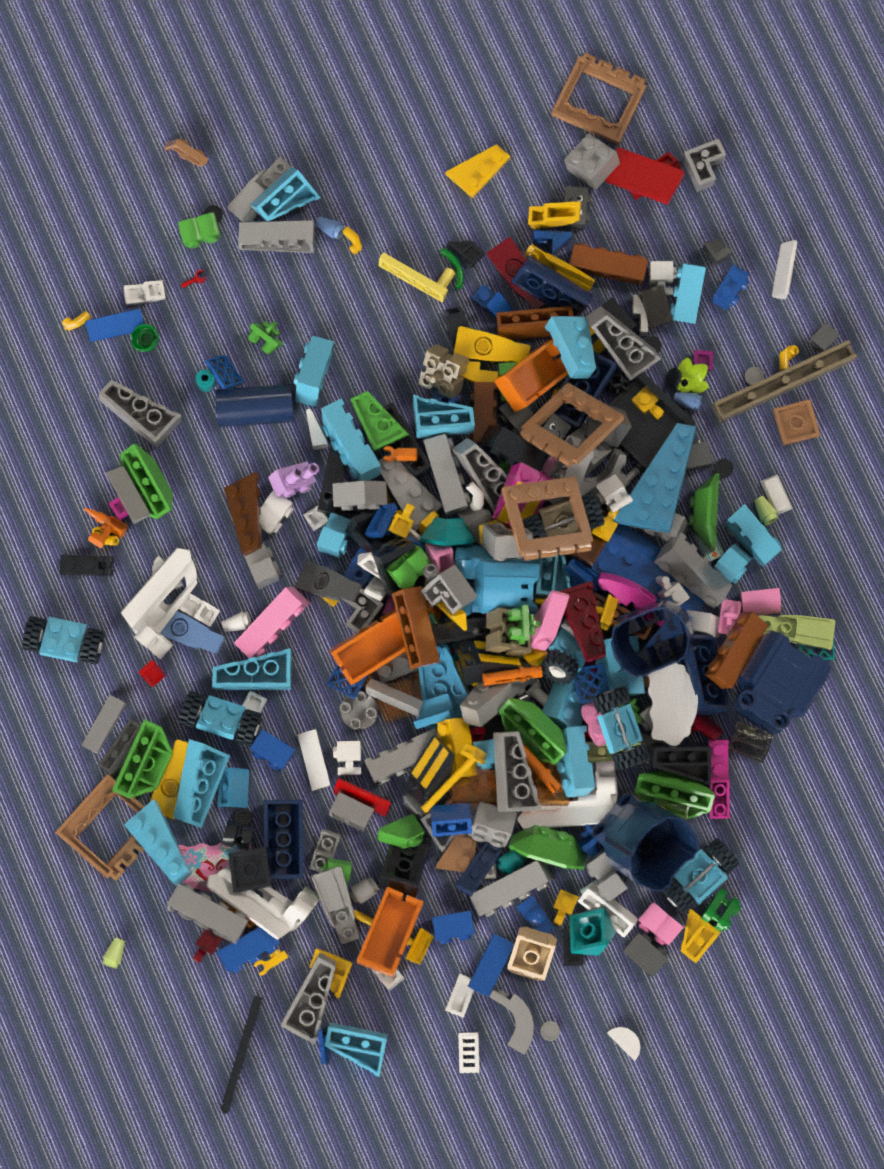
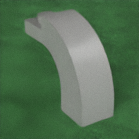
[579,448,627,499]
[489,989,534,1055]

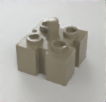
[418,344,470,399]
[485,608,532,657]

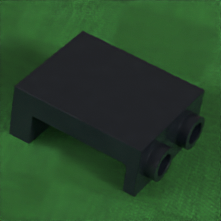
[345,509,404,554]
[372,538,425,598]

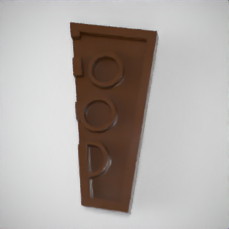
[224,472,262,556]

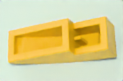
[528,201,581,229]
[460,361,499,384]

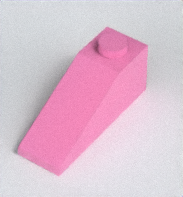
[530,590,569,651]

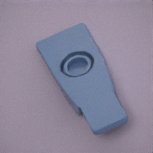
[161,611,225,654]

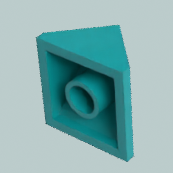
[420,517,474,546]
[569,907,616,956]

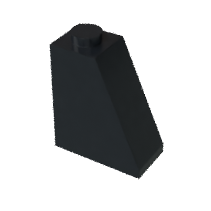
[442,306,470,360]

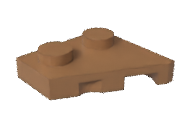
[164,138,209,167]
[435,834,477,872]

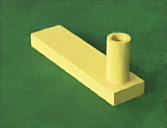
[378,252,455,303]

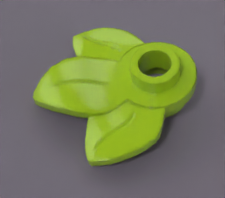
[676,358,709,393]

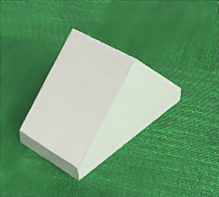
[686,610,720,639]

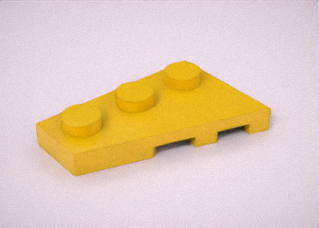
[445,144,510,198]

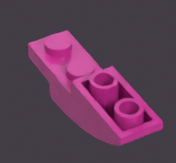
[598,573,665,626]
[708,739,730,819]

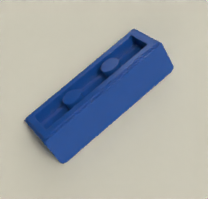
[85,309,144,342]
[467,933,514,997]

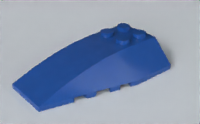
[591,524,705,623]

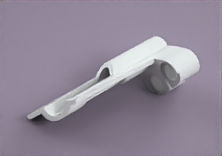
[120,548,197,659]
[517,761,618,830]
[207,867,320,940]

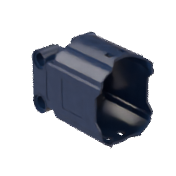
[610,595,694,678]
[732,630,832,735]
[592,793,698,891]

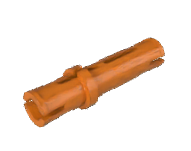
[482,665,542,686]
[522,742,562,794]

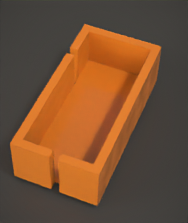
[494,338,568,412]
[329,609,406,685]
[357,887,424,978]

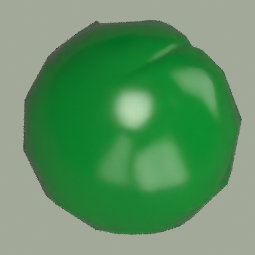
[130,324,159,353]

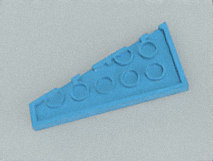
[613,423,696,533]
[418,613,477,730]

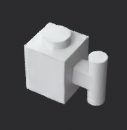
[649,261,677,295]
[596,474,633,513]
[656,576,690,606]
[333,741,361,775]

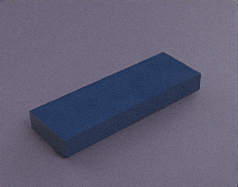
[455,842,503,897]

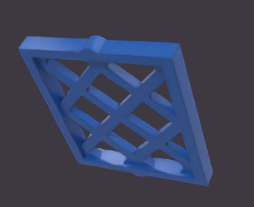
[205,355,244,390]
[573,663,610,704]
[326,665,368,700]
[318,1030,328,1065]

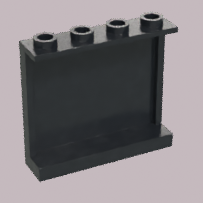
[609,372,696,472]

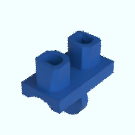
[577,824,600,857]

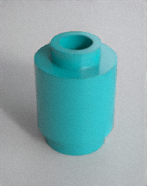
[196,369,216,392]
[497,850,527,875]

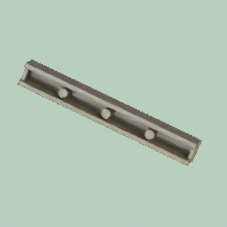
[712,340,857,423]

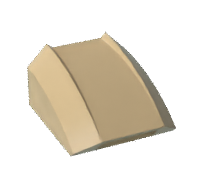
[507,927,557,981]

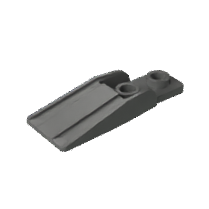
[295,560,362,602]

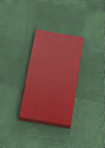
[604,147,685,205]

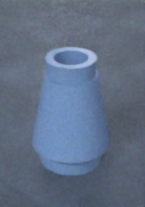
[316,217,345,239]
[673,392,703,412]

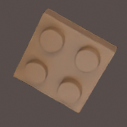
[773,399,820,446]

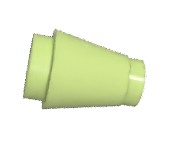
[754,496,778,526]
[102,938,125,969]

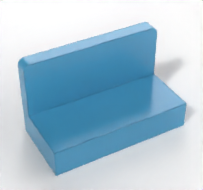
[414,693,456,729]
[217,768,249,808]

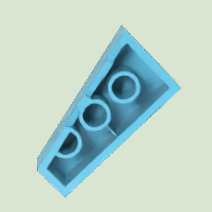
[321,398,381,481]
[212,648,292,690]
[173,739,230,828]
[124,799,192,886]

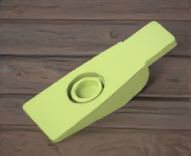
[758,615,835,650]

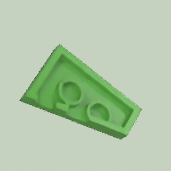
[350,391,409,451]

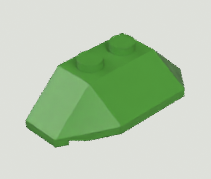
[119,444,173,519]
[689,473,719,551]
[498,698,567,765]
[112,719,173,799]
[634,770,715,820]
[509,825,586,870]

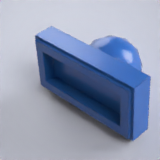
[365,503,398,538]
[564,557,600,594]
[516,896,555,933]

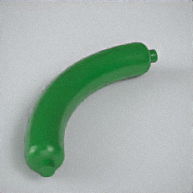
[440,248,464,290]

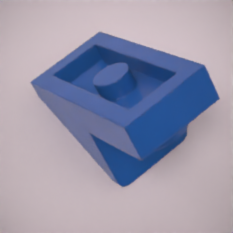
[533,230,572,256]
[471,284,512,320]

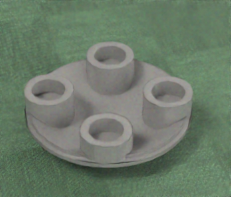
[340,691,378,730]

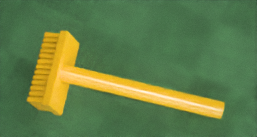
[535,594,619,631]
[421,744,487,813]
[354,910,434,965]

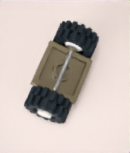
[522,492,605,539]

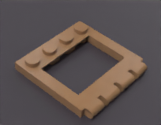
[551,52,646,145]
[519,382,625,467]
[501,476,594,561]
[55,774,145,881]

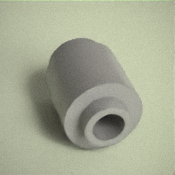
[349,877,379,904]

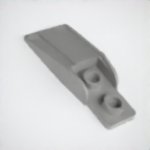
[227,157,292,222]
[312,866,359,944]

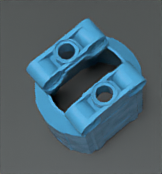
[455,543,540,615]

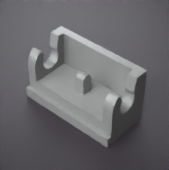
[329,792,374,832]

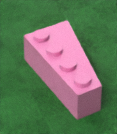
[234,587,310,658]

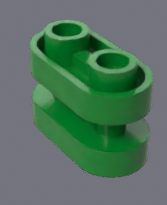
[701,888,742,932]

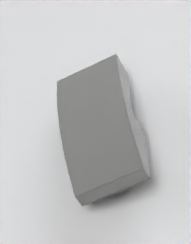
[309,829,341,872]

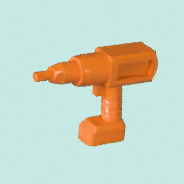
[84,507,128,548]

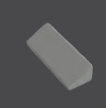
[106,466,150,524]
[366,678,424,717]
[81,695,127,755]

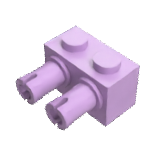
[268,462,319,498]

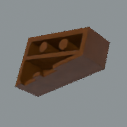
[469,382,497,446]

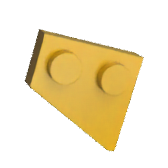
[681,909,720,963]

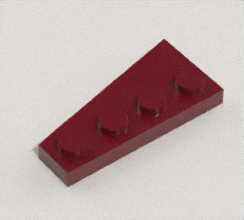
[558,581,606,663]

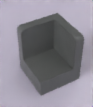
[702,238,732,267]
[808,322,839,353]

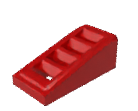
[138,660,166,687]

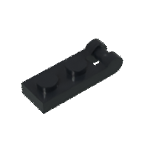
[60,555,114,576]

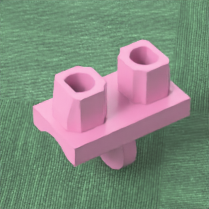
[717,599,742,635]

